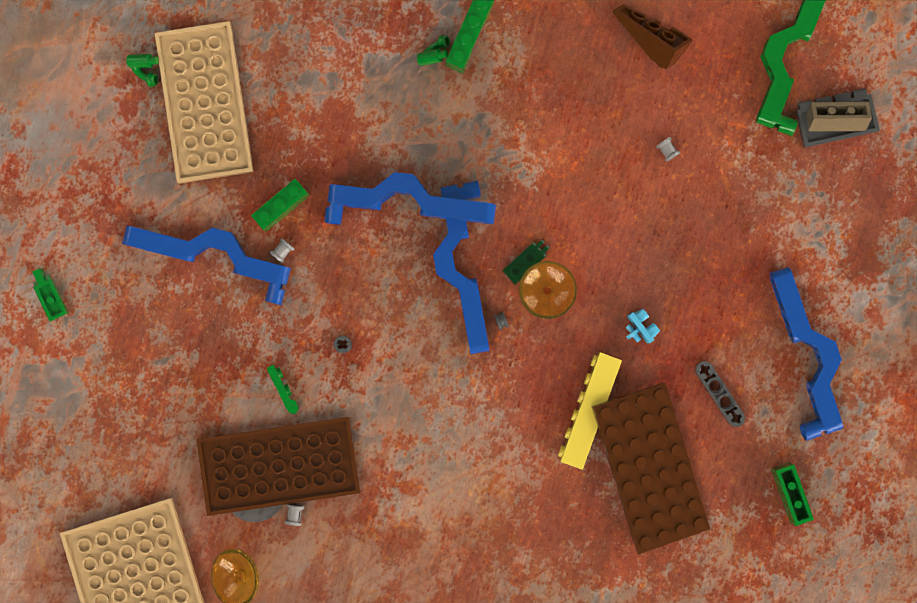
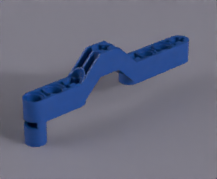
[324,172,496,225]
[433,181,490,354]
[122,225,291,305]
[769,267,843,441]

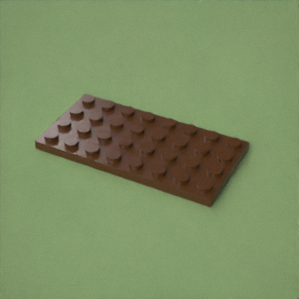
[591,382,710,554]
[196,416,361,516]

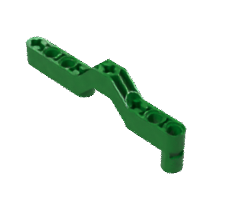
[755,0,826,136]

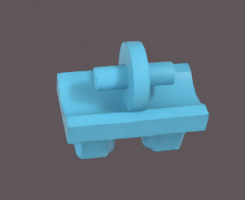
[626,309,660,344]

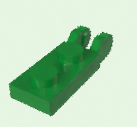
[267,365,299,414]

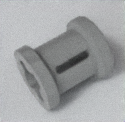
[656,137,681,162]
[269,238,295,263]
[285,504,304,526]

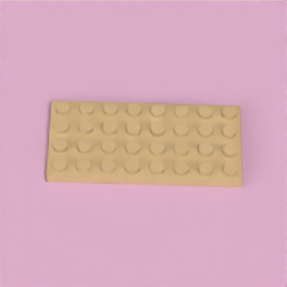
[155,21,254,184]

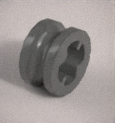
[494,311,509,331]
[334,336,352,353]

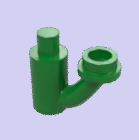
[417,35,450,66]
[126,54,159,87]

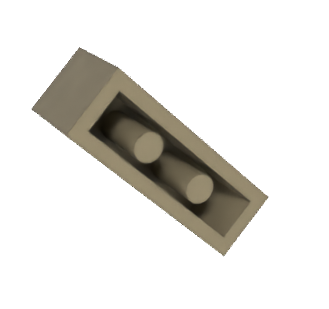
[806,102,872,131]

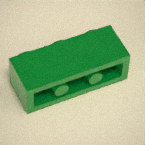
[251,179,310,232]
[771,462,814,526]

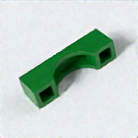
[446,0,494,74]

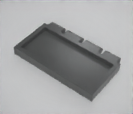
[795,88,880,148]

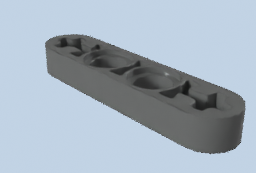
[695,361,745,427]

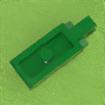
[32,268,69,322]

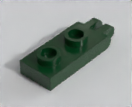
[502,239,550,285]

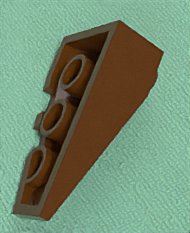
[613,4,693,70]

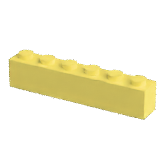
[558,352,622,470]

